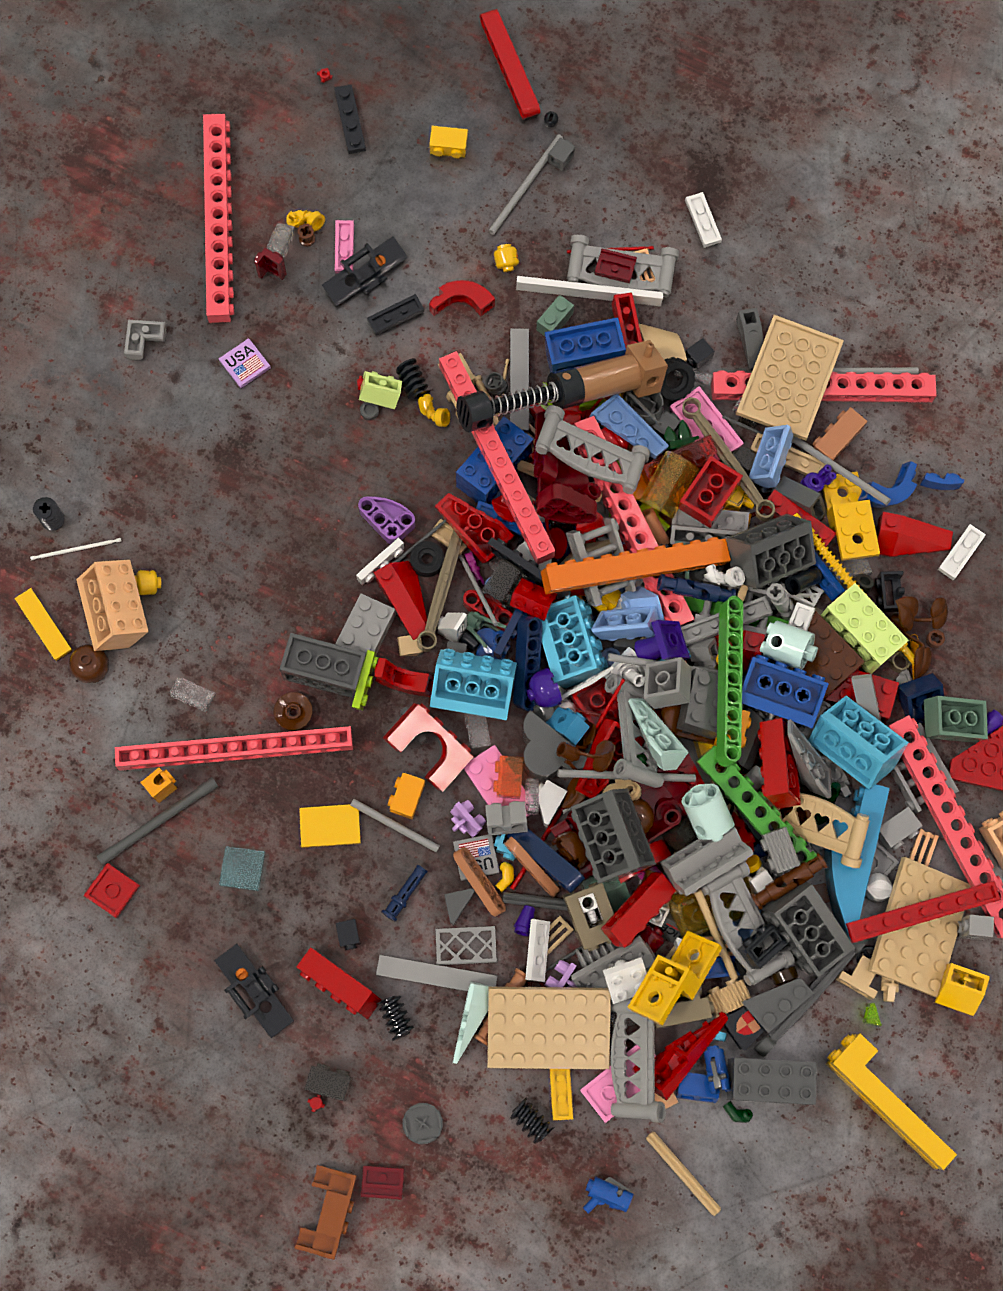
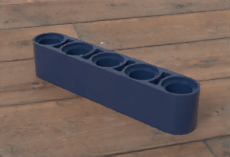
[513,615,542,711]
[505,828,585,893]

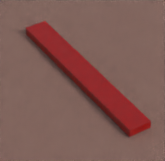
[846,881,1001,943]

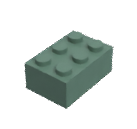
[924,696,988,743]

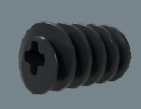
[396,358,430,401]
[33,497,65,531]
[377,995,414,1041]
[510,1098,554,1144]

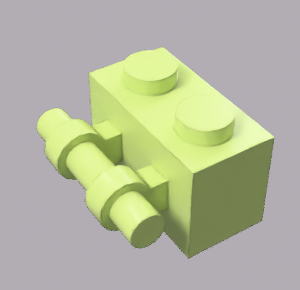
[359,371,402,409]

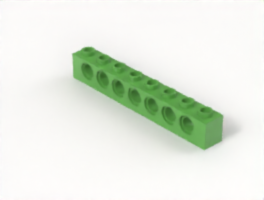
[695,746,816,869]

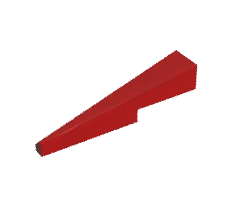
[632,1011,728,1101]

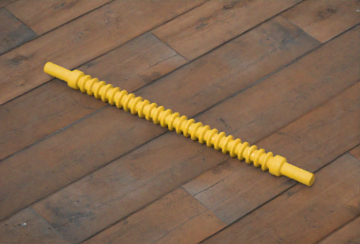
[793,513,914,666]

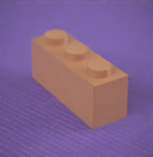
[813,407,868,461]

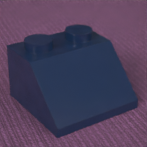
[898,673,944,724]

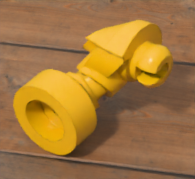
[286,210,325,231]
[418,394,450,427]

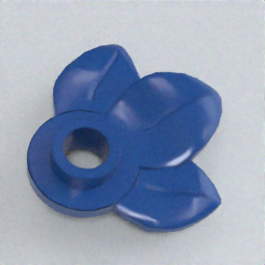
[476,628,510,660]

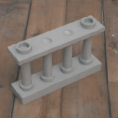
[566,517,636,607]
[694,577,772,641]
[890,723,959,814]

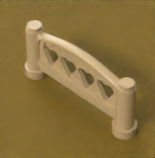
[759,792,870,868]

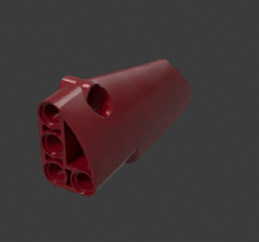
[534,411,601,524]

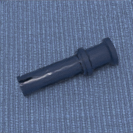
[381,865,427,922]

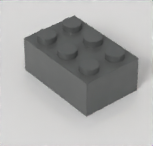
[677,668,732,740]

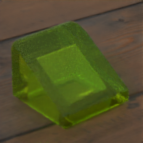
[863,1003,881,1027]

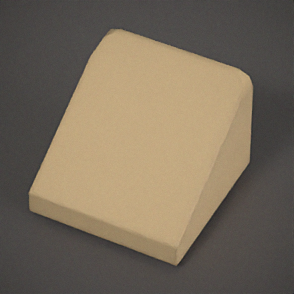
[397,635,423,656]

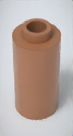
[642,508,670,546]

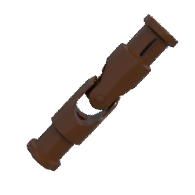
[751,853,829,910]

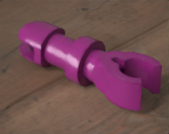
[464,552,485,587]

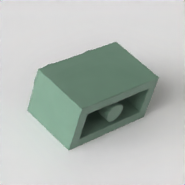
[536,295,574,336]

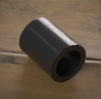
[459,631,480,651]

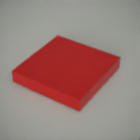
[84,863,140,918]

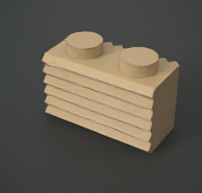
[705,979,752,1018]

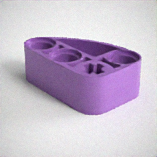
[358,497,415,544]

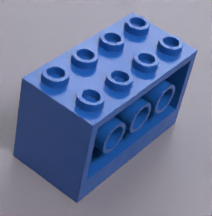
[545,317,626,373]
[456,417,534,504]
[742,655,829,728]

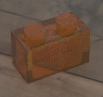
[493,756,523,799]

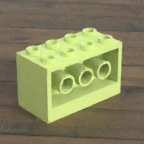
[820,583,909,674]

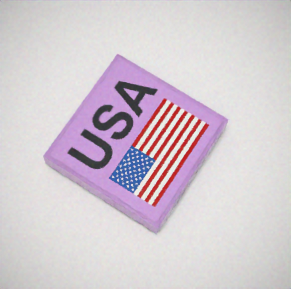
[219,338,271,389]

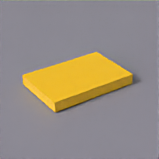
[299,804,361,848]

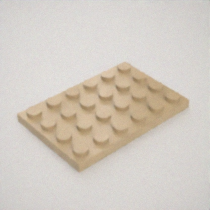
[736,315,844,441]
[868,857,971,998]
[488,987,611,1069]

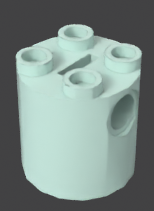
[760,620,818,670]
[682,784,735,842]

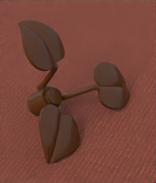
[890,596,948,679]
[556,721,615,809]

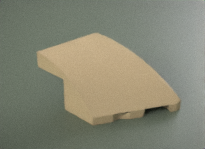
[639,324,687,362]

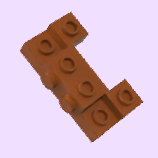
[295,1165,357,1260]

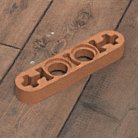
[504,837,560,898]
[454,847,506,917]

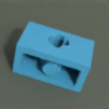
[546,707,590,745]

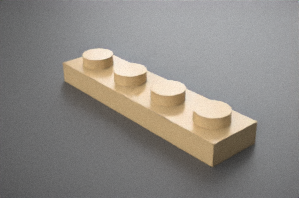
[750,433,825,475]

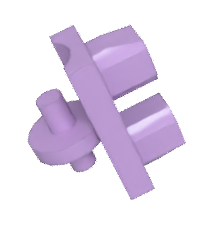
[450,800,486,838]
[545,960,578,988]

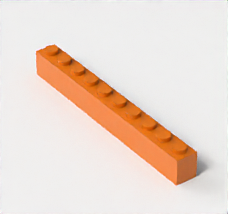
[541,537,731,594]

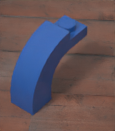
[858,461,917,508]

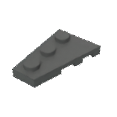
[741,978,814,1033]

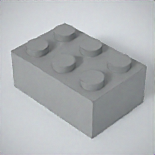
[335,594,396,655]

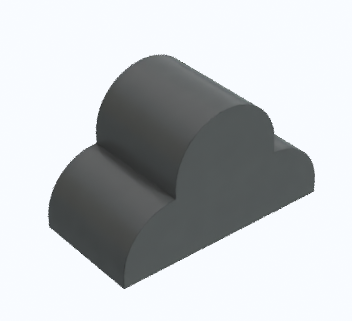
[522,710,587,782]

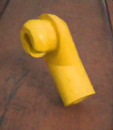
[495,862,514,892]

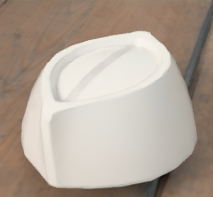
[865,873,893,902]

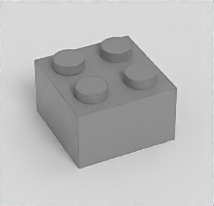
[644,657,692,709]

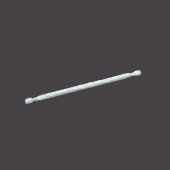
[30,538,121,560]

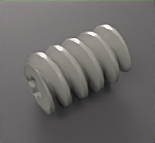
[575,942,618,968]

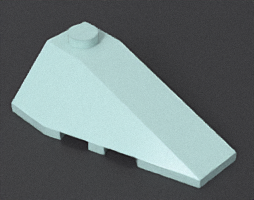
[628,698,689,770]
[453,981,494,1064]

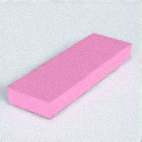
[335,220,354,273]

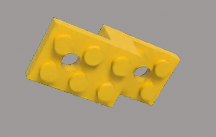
[822,472,880,561]
[627,931,722,1026]

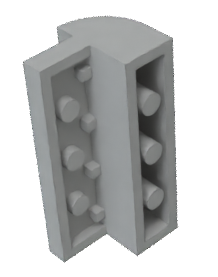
[670,505,750,546]
[660,827,754,896]
[571,936,656,1002]

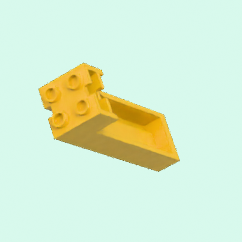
[826,1033,957,1170]

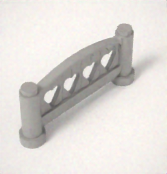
[567,235,679,298]
[535,405,651,494]
[605,674,664,788]
[699,861,795,986]
[611,996,666,1123]

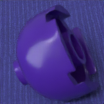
[527,668,562,708]

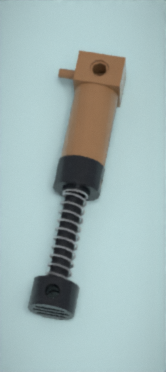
[456,340,668,432]

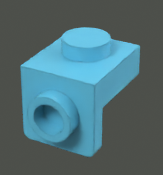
[494,834,515,861]

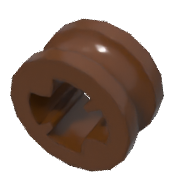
[926,630,945,648]

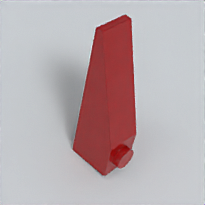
[876,512,953,557]
[575,718,645,799]

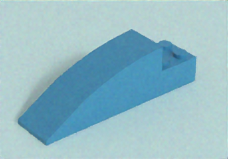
[824,784,890,941]

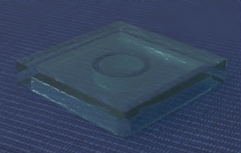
[219,846,265,891]

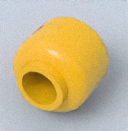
[494,244,519,272]
[134,570,161,595]

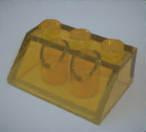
[640,451,699,519]

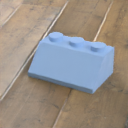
[749,425,793,488]
[591,606,659,641]

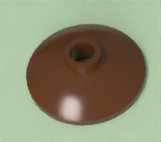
[274,692,313,731]

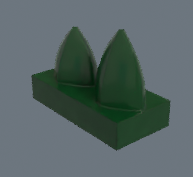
[664,420,700,450]

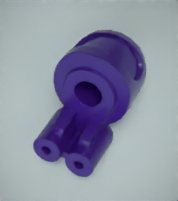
[800,464,837,493]

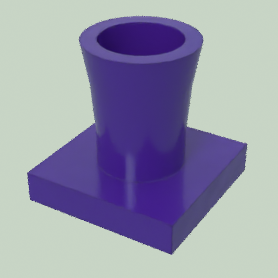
[634,620,690,660]

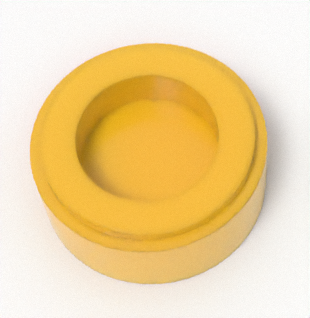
[746,855,762,873]

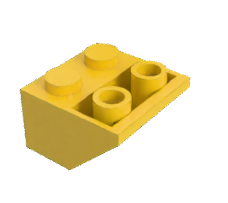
[934,963,990,1016]

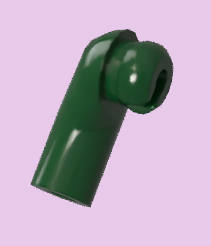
[722,1101,753,1123]

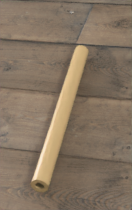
[694,889,738,980]

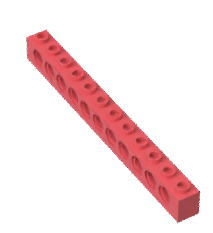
[203,114,234,323]
[439,351,555,565]
[711,370,936,402]
[573,416,694,627]
[887,715,1003,938]
[115,726,353,771]

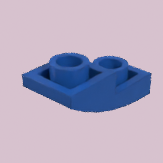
[920,473,964,490]

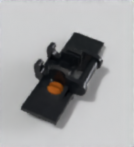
[322,236,408,307]
[214,944,294,1038]

